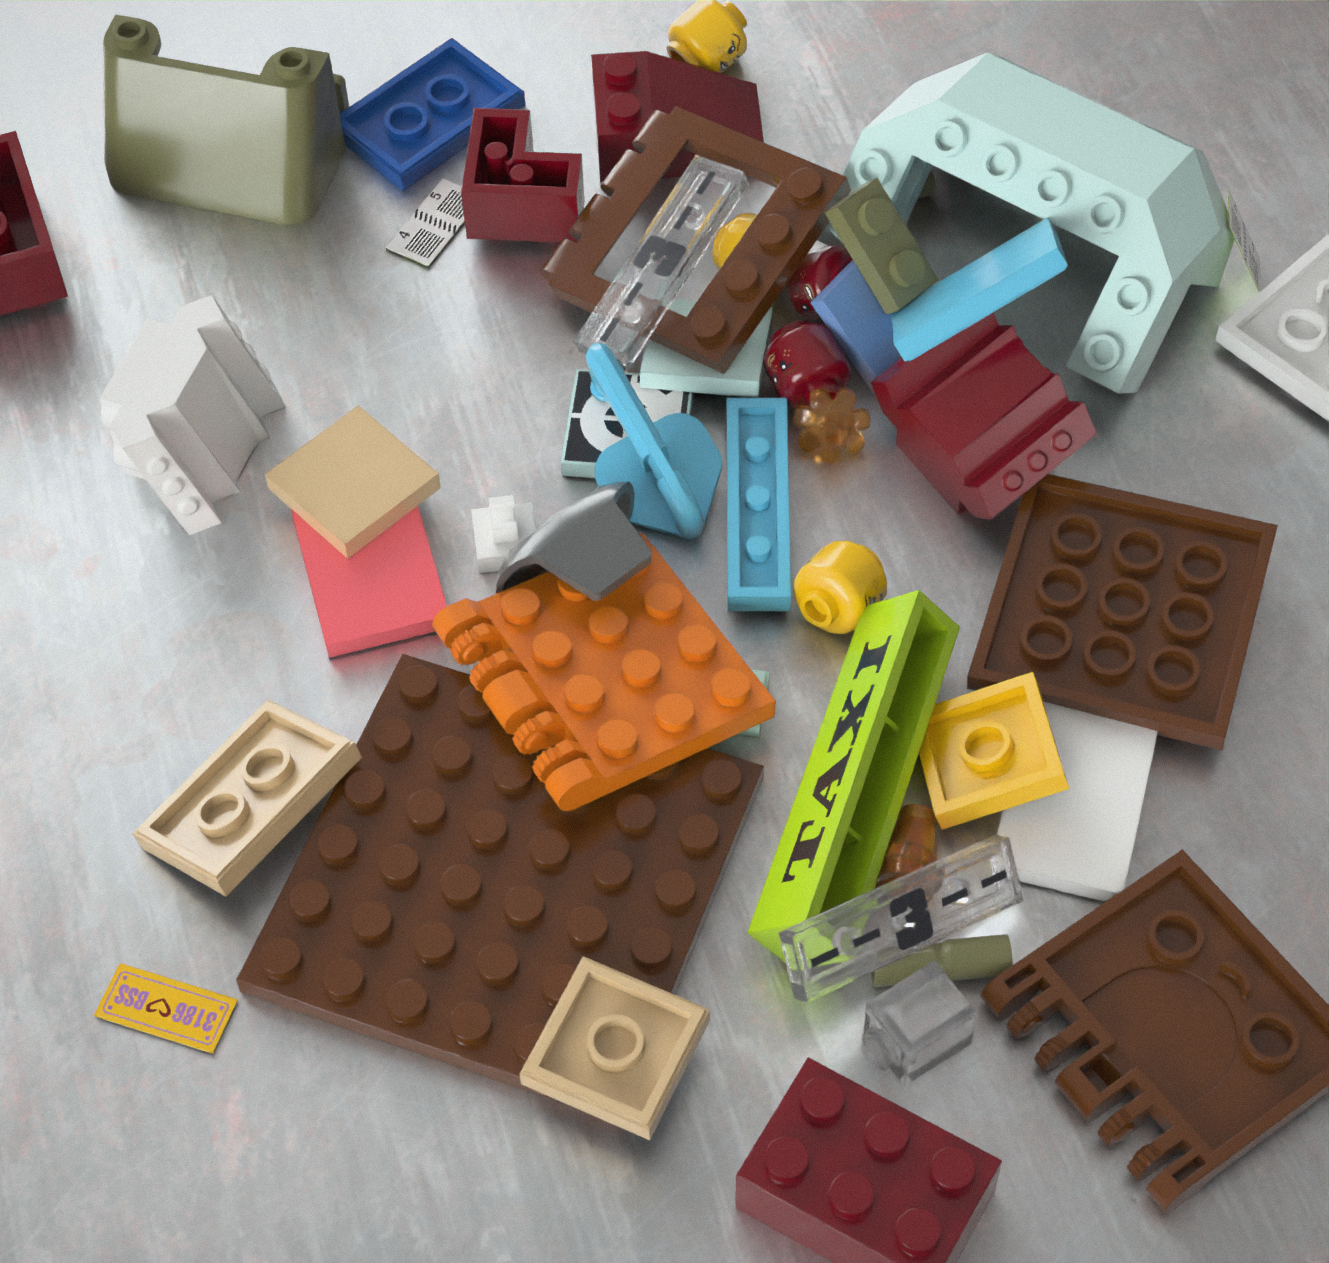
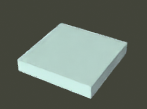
[640,298,773,398]

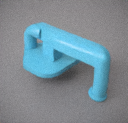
[586,343,723,539]

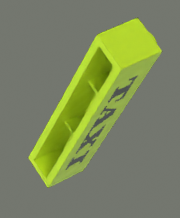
[747,590,960,969]

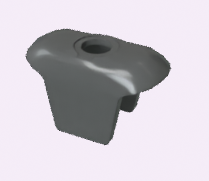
[496,482,651,601]

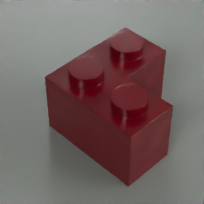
[461,108,585,243]

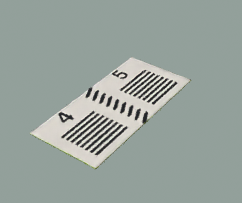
[385,178,465,267]
[1227,187,1261,292]

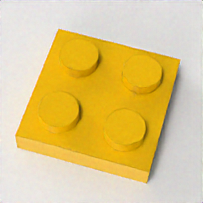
[919,672,1070,830]

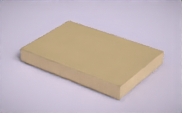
[133,700,362,897]

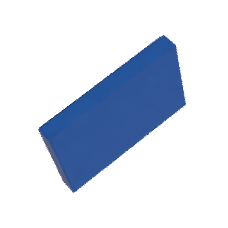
[340,37,526,191]

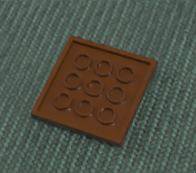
[967,474,1278,751]

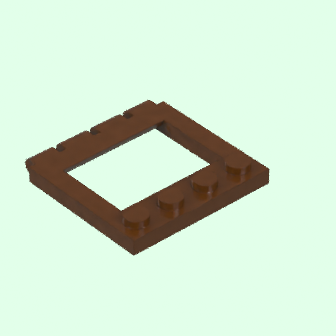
[540,106,851,374]

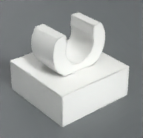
[471,495,536,573]

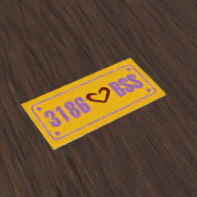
[94,963,238,1054]

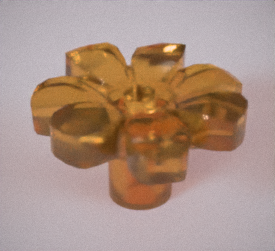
[793,387,871,463]

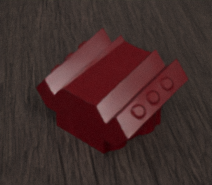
[870,312,1097,520]

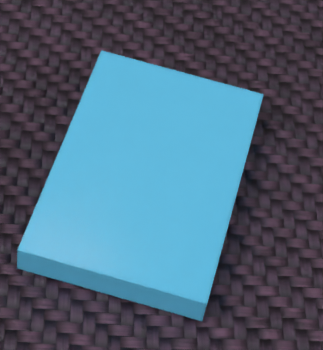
[891,217,1068,362]

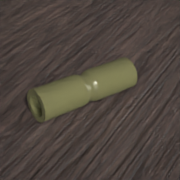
[869,934,1013,987]

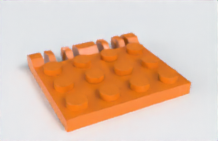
[432,532,776,811]

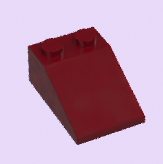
[591,51,764,183]

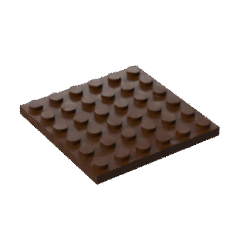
[236,654,764,1106]

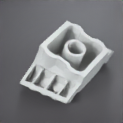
[100,295,286,535]

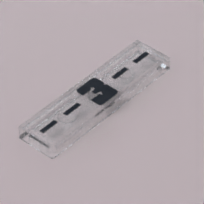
[573,155,749,371]
[779,835,1024,1003]

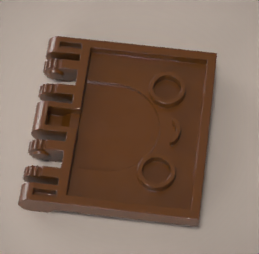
[980,849,1329,1213]

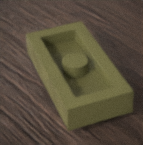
[825,178,939,315]

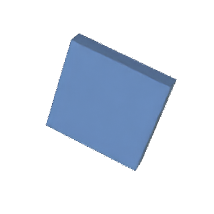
[811,260,932,397]

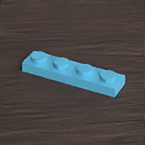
[727,398,791,611]

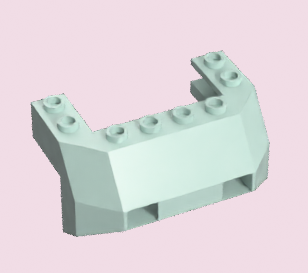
[817,53,1235,393]

